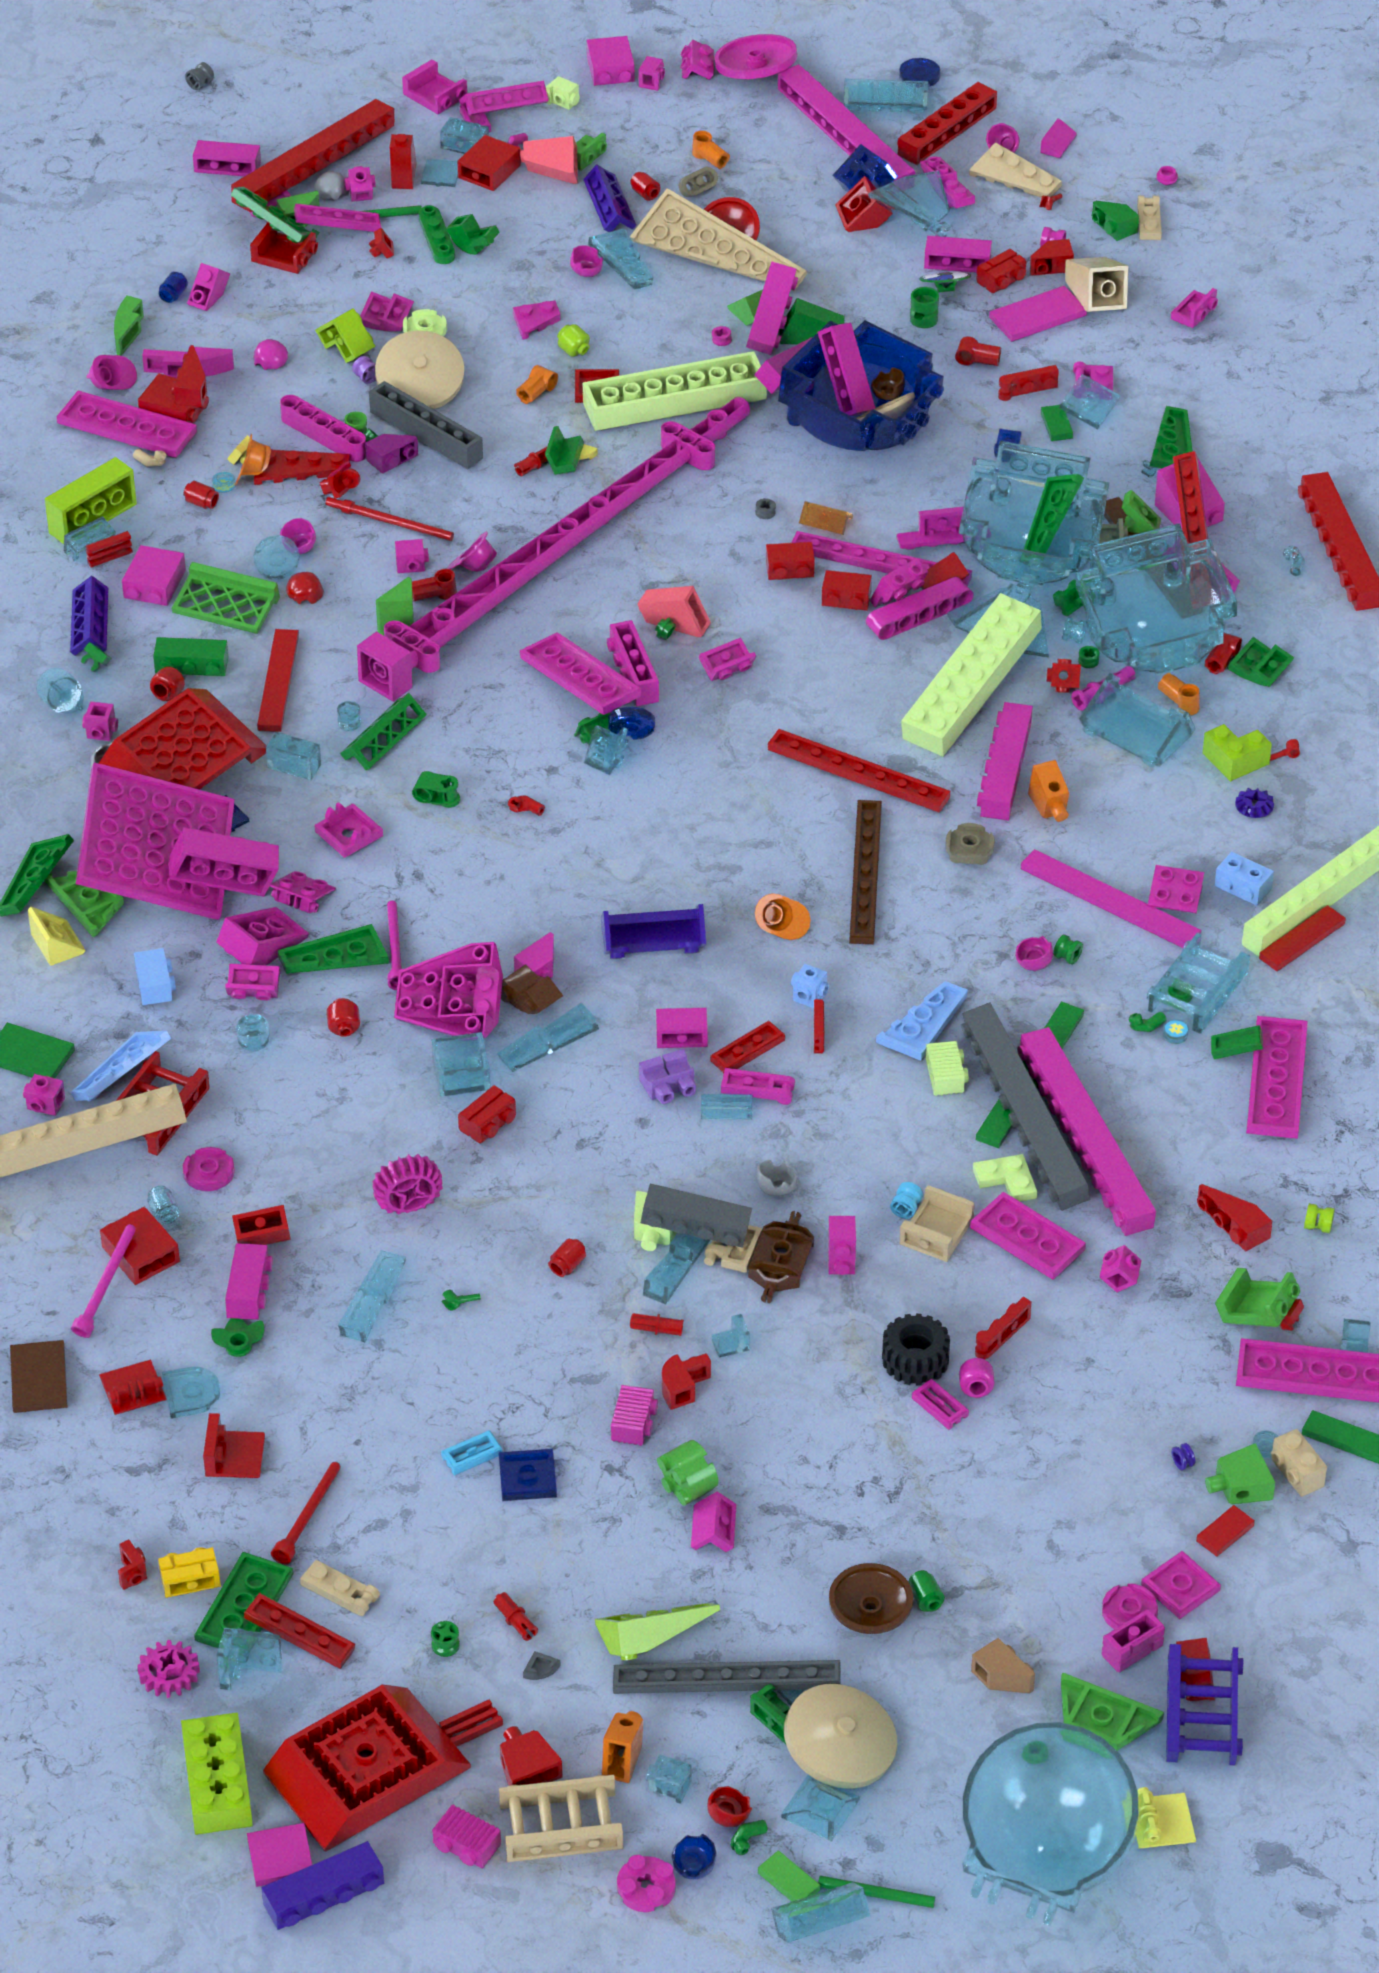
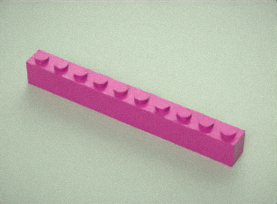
[778,64,916,196]
[1017,1027,1156,1236]

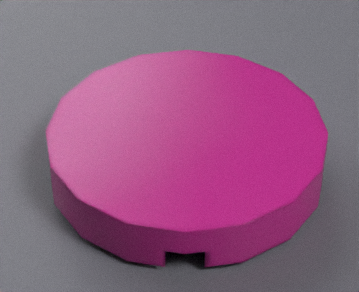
[182,1147,235,1191]
[1102,1584,1158,1629]

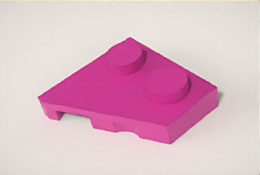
[513,300,560,340]

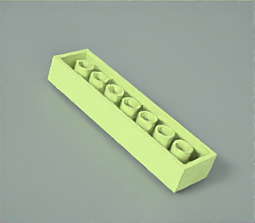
[583,351,767,431]
[901,593,1042,757]

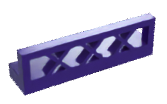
[583,164,636,233]
[70,575,109,656]

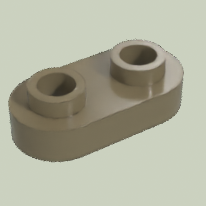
[678,167,718,197]

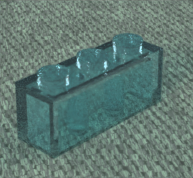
[771,1882,870,1943]

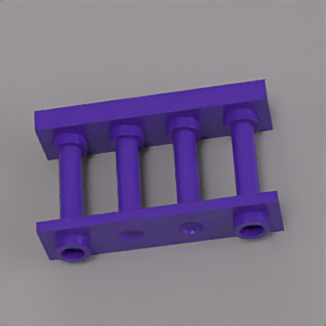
[1166,1644,1244,1766]

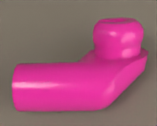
[508,133,528,147]

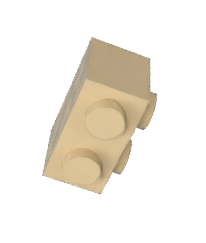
[1271,1429,1327,1497]

